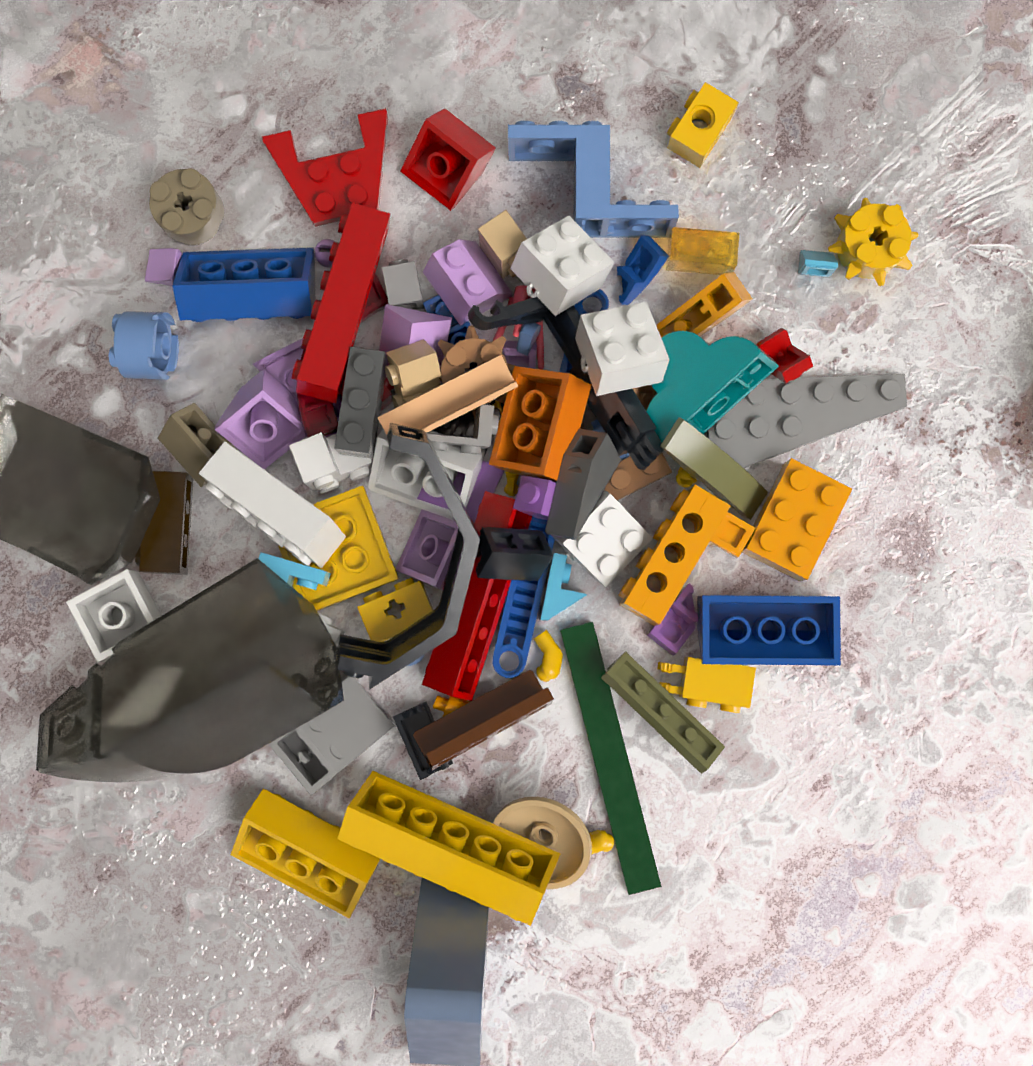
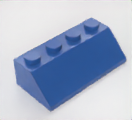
[172,247,316,322]
[697,595,841,666]

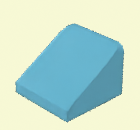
[798,250,838,277]

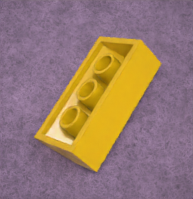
[230,788,380,919]

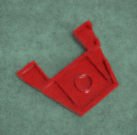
[262,108,388,227]

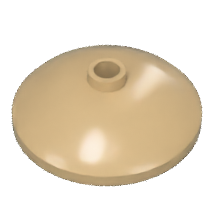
[493,797,592,889]

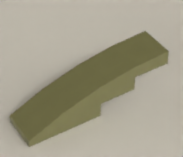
[660,418,768,520]

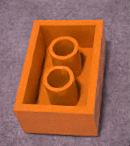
[489,366,591,482]

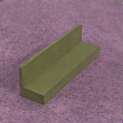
[601,651,725,774]

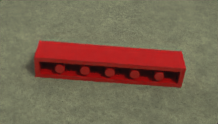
[292,202,391,404]
[421,491,532,701]

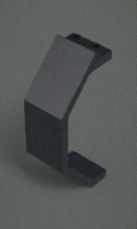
[337,423,480,690]

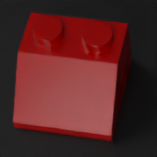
[400,108,496,211]

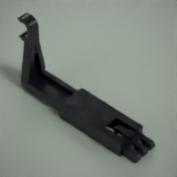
[468,297,664,470]

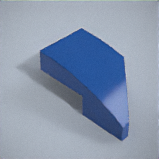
[617,235,669,305]

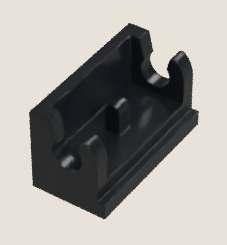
[475,526,553,581]
[393,701,453,780]

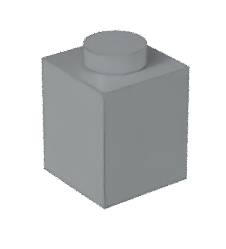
[382,259,424,310]

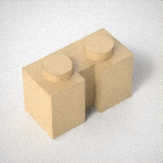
[478,210,527,279]
[385,339,441,408]

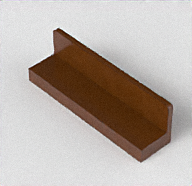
[413,670,554,770]

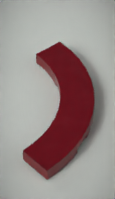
[297,274,389,438]

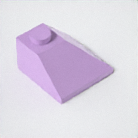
[215,369,306,469]

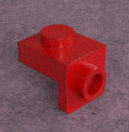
[756,328,813,383]

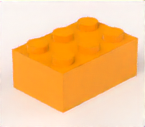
[742,458,852,581]

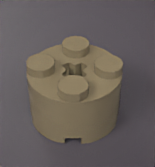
[149,168,225,246]

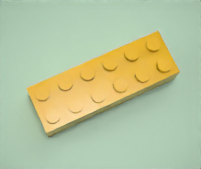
[337,771,561,926]

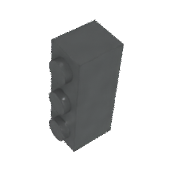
[334,347,388,459]

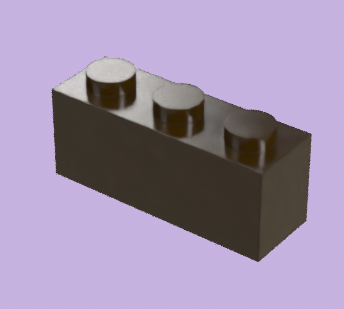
[135,470,193,575]

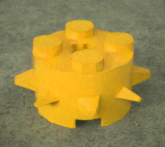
[828,198,918,286]

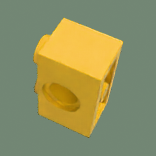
[667,82,739,168]

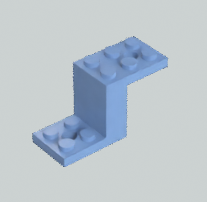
[508,121,679,238]

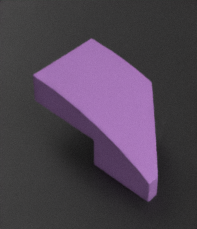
[647,583,698,656]

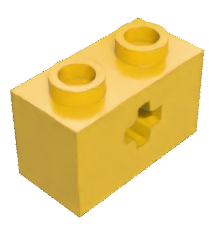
[357,578,434,642]

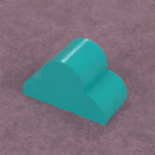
[647,331,779,443]

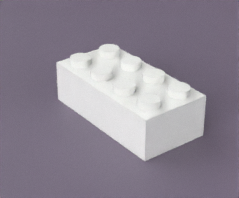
[199,441,346,568]

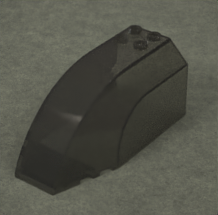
[36,558,344,782]

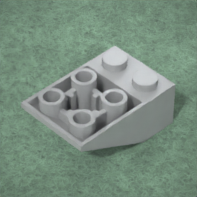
[267,676,395,796]

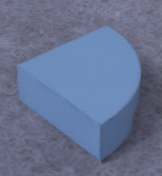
[516,323,541,356]

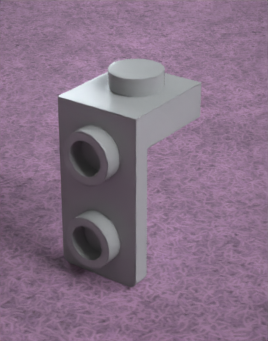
[426,405,499,454]

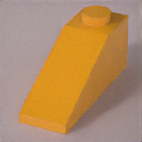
[656,272,753,338]

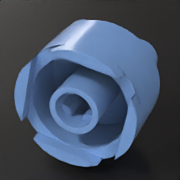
[109,311,179,380]

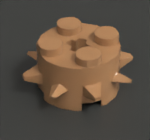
[438,326,519,418]

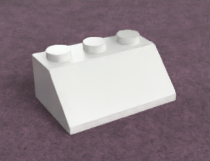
[368,429,485,521]

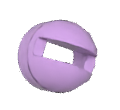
[315,239,335,268]

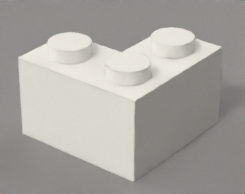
[289,433,373,493]

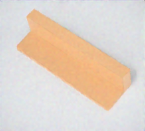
[377,355,518,435]

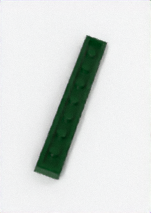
[560,622,662,895]

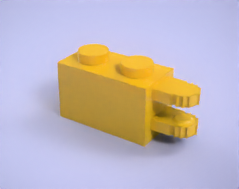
[657,657,756,713]

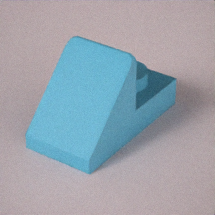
[258,552,331,603]
[540,553,587,621]

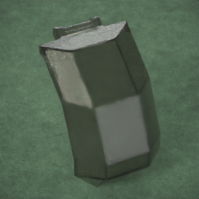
[0,394,160,585]

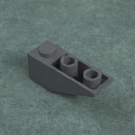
[545,429,621,540]

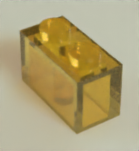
[666,227,740,275]

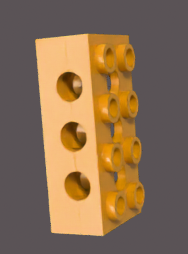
[618,484,731,626]

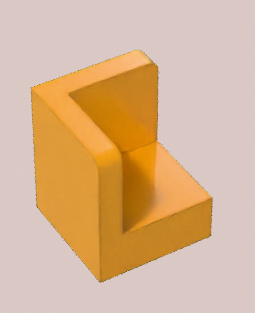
[708,512,755,558]

